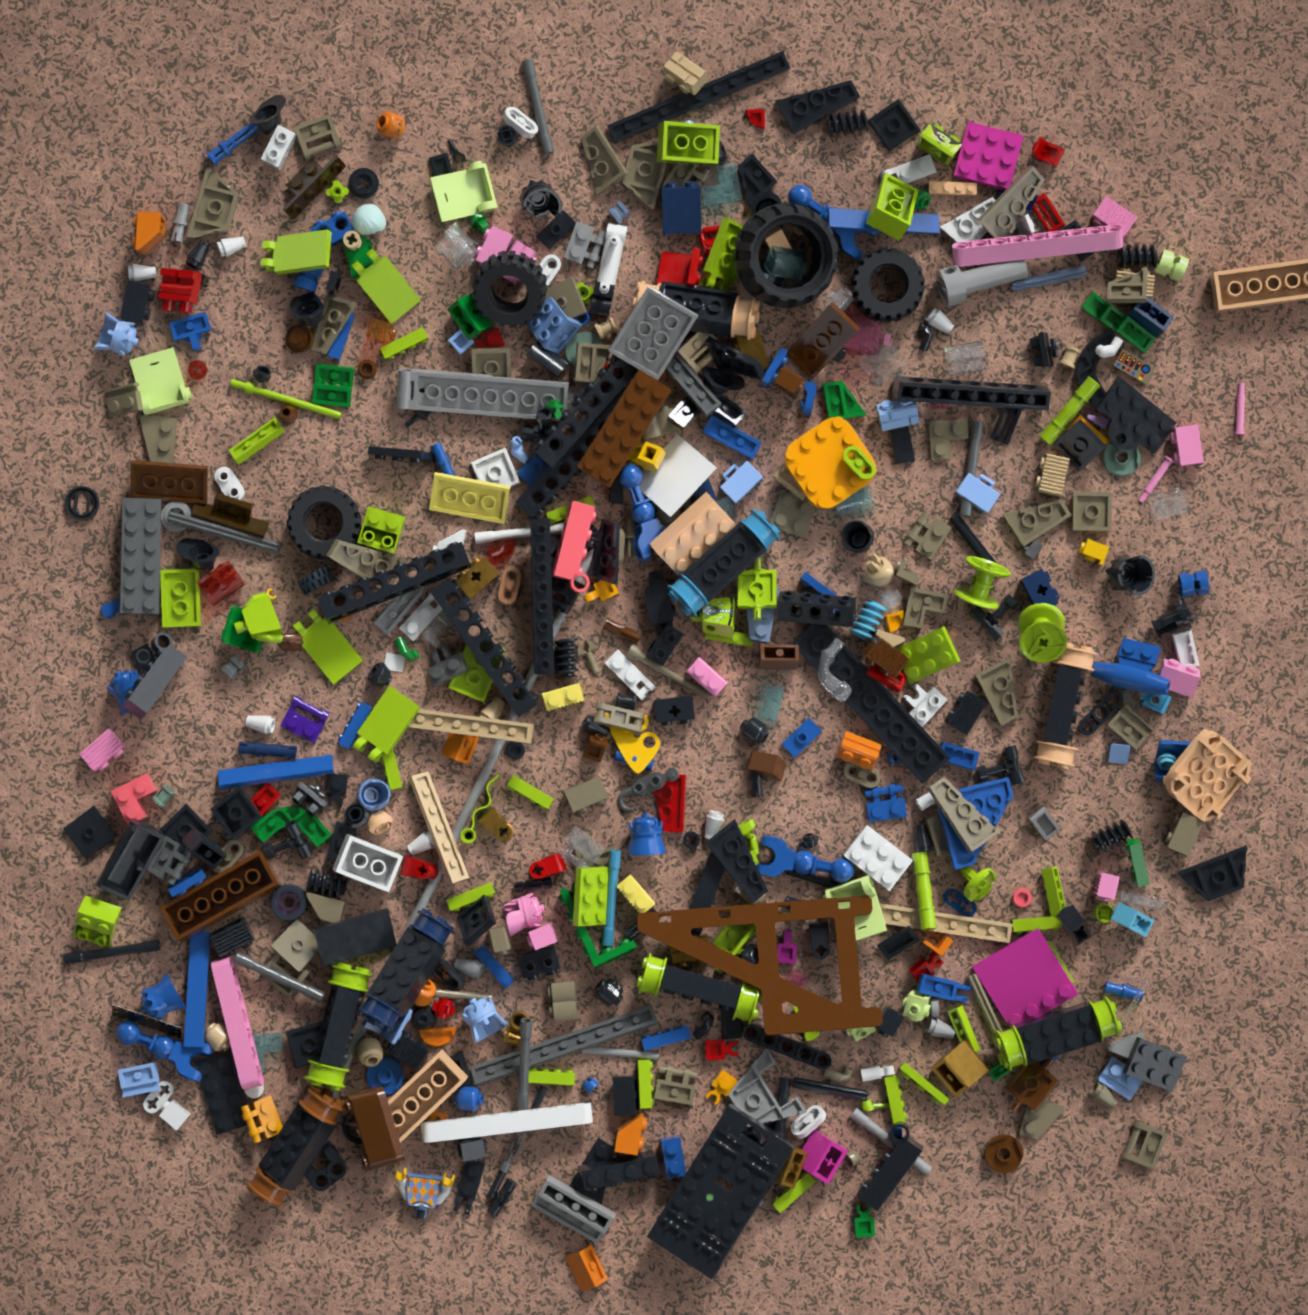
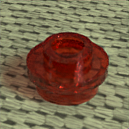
[188,360,207,380]

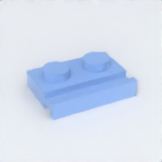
[1097,1056,1142,1100]
[118,1062,161,1097]

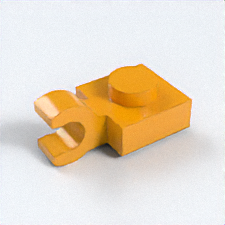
[584,580,619,603]

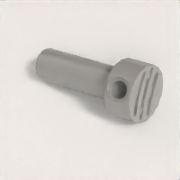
[936,260,1028,307]

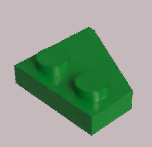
[823,381,866,419]

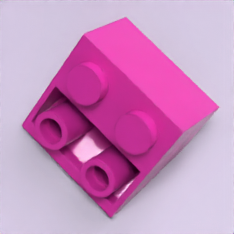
[802,1130,848,1184]

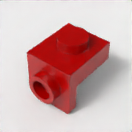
[1032,137,1065,167]

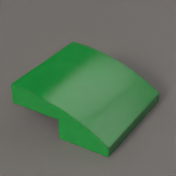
[312,363,355,407]

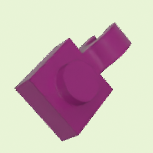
[777,929,797,964]

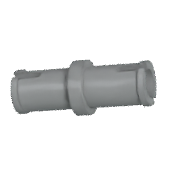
[170,203,190,243]

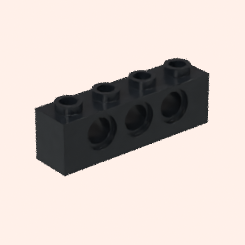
[777,591,856,627]

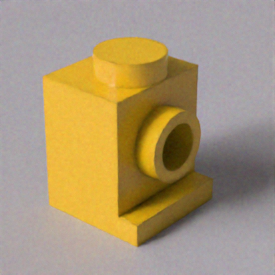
[1078,539,1109,566]

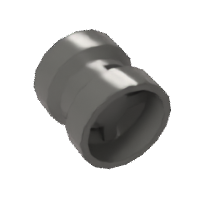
[220,654,247,680]

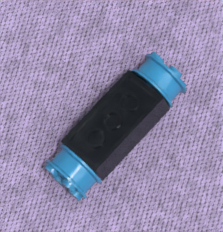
[667,509,780,617]

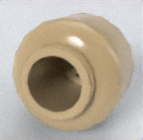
[204,1023,231,1051]
[356,1038,383,1067]

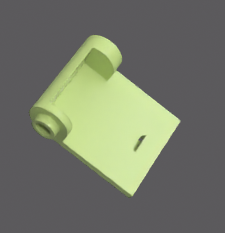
[430,161,498,223]
[129,347,192,415]
[823,875,887,941]

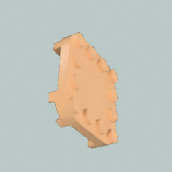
[1163,729,1252,822]

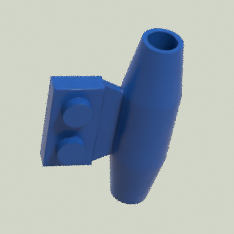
[1092,638,1170,695]

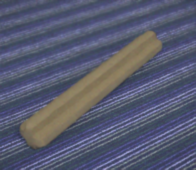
[967,974,1003,1036]

